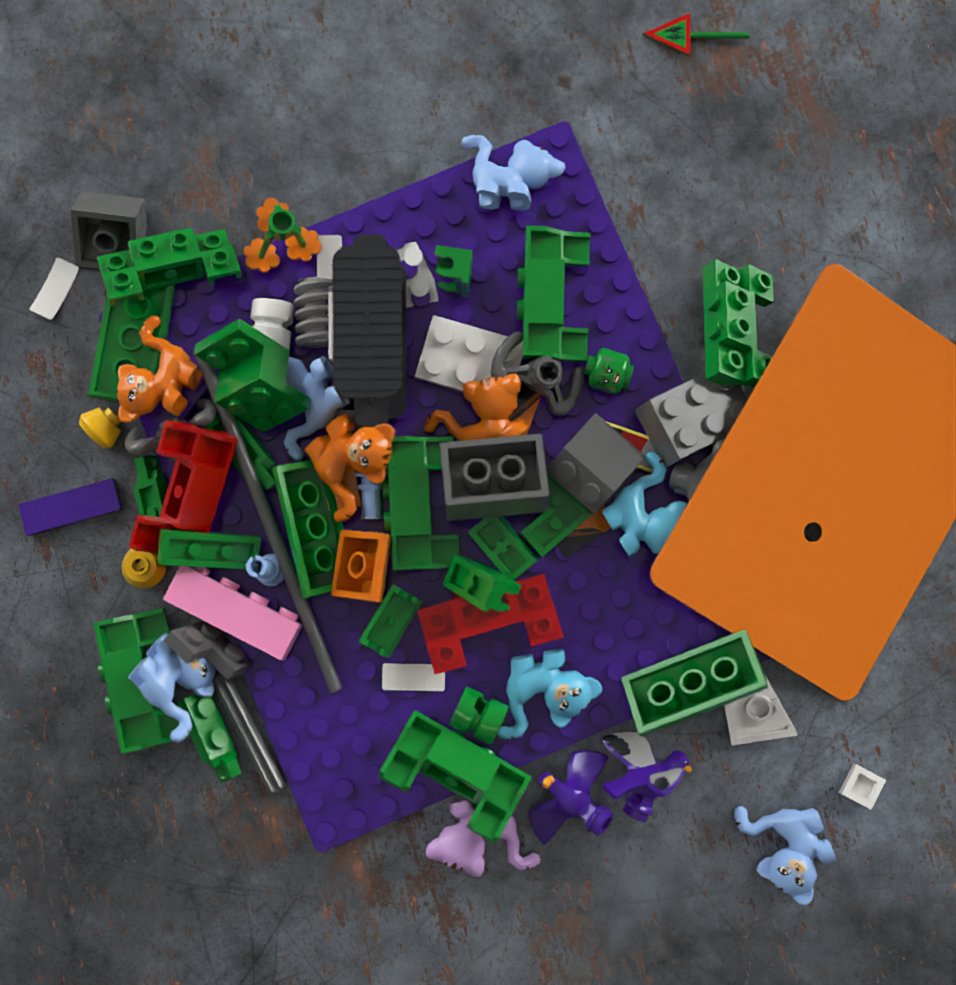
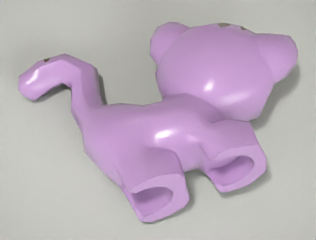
[426,799,541,877]

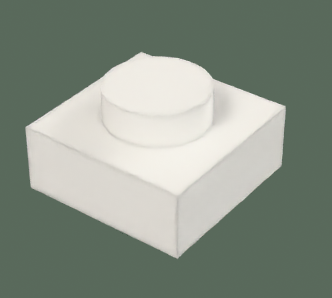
[839,763,886,810]

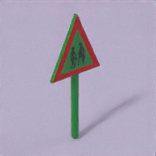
[643,12,750,57]

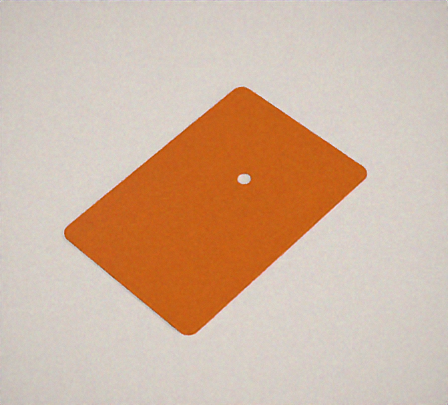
[650,264,956,701]

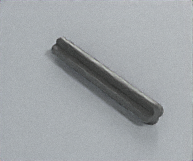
[212,674,285,794]

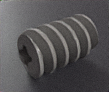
[294,277,332,348]

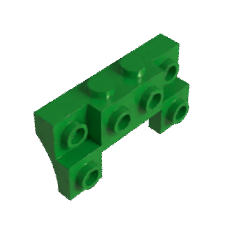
[517,226,590,363]
[97,228,241,307]
[702,259,774,387]
[382,436,460,571]
[93,608,191,754]
[377,710,532,844]

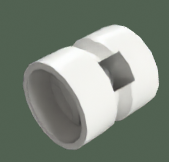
[250,298,295,350]

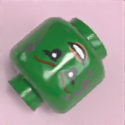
[584,348,634,395]

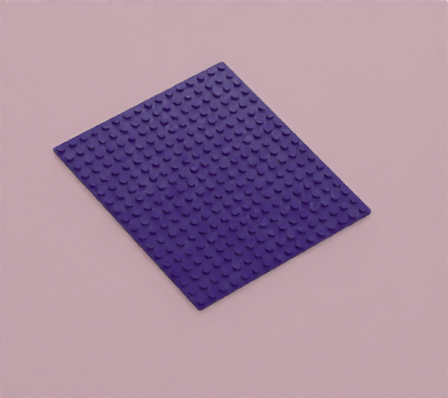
[99,121,771,852]

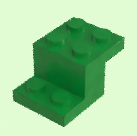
[194,318,310,432]

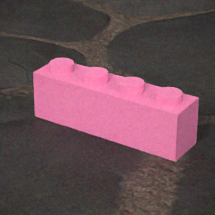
[163,566,303,660]

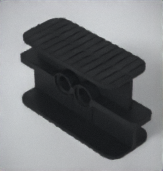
[332,235,407,427]

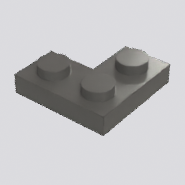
[164,621,252,680]

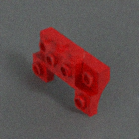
[128,420,238,554]
[417,574,563,675]

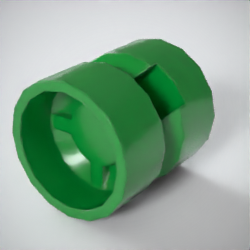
[449,686,509,745]

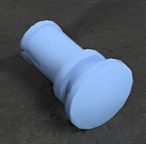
[354,472,387,519]
[246,554,284,587]

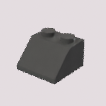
[70,191,147,269]
[546,413,646,515]

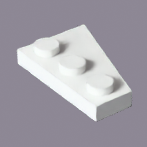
[724,675,798,746]

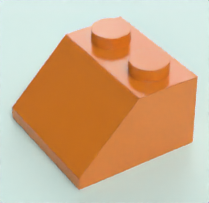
[331,530,392,603]

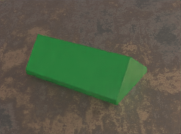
[272,460,344,598]
[621,629,768,737]

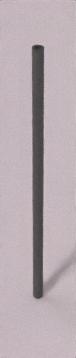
[195,356,343,693]

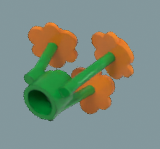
[243,197,322,273]

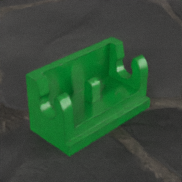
[435,245,473,298]
[468,516,540,581]
[443,555,522,612]
[358,584,423,658]

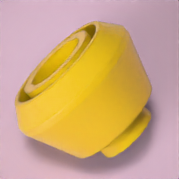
[79,407,122,449]
[122,549,166,589]

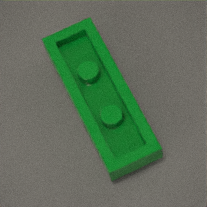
[157,529,261,569]

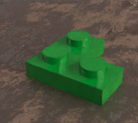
[520,465,592,558]

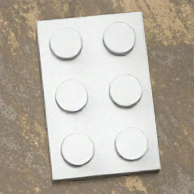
[415,315,523,392]

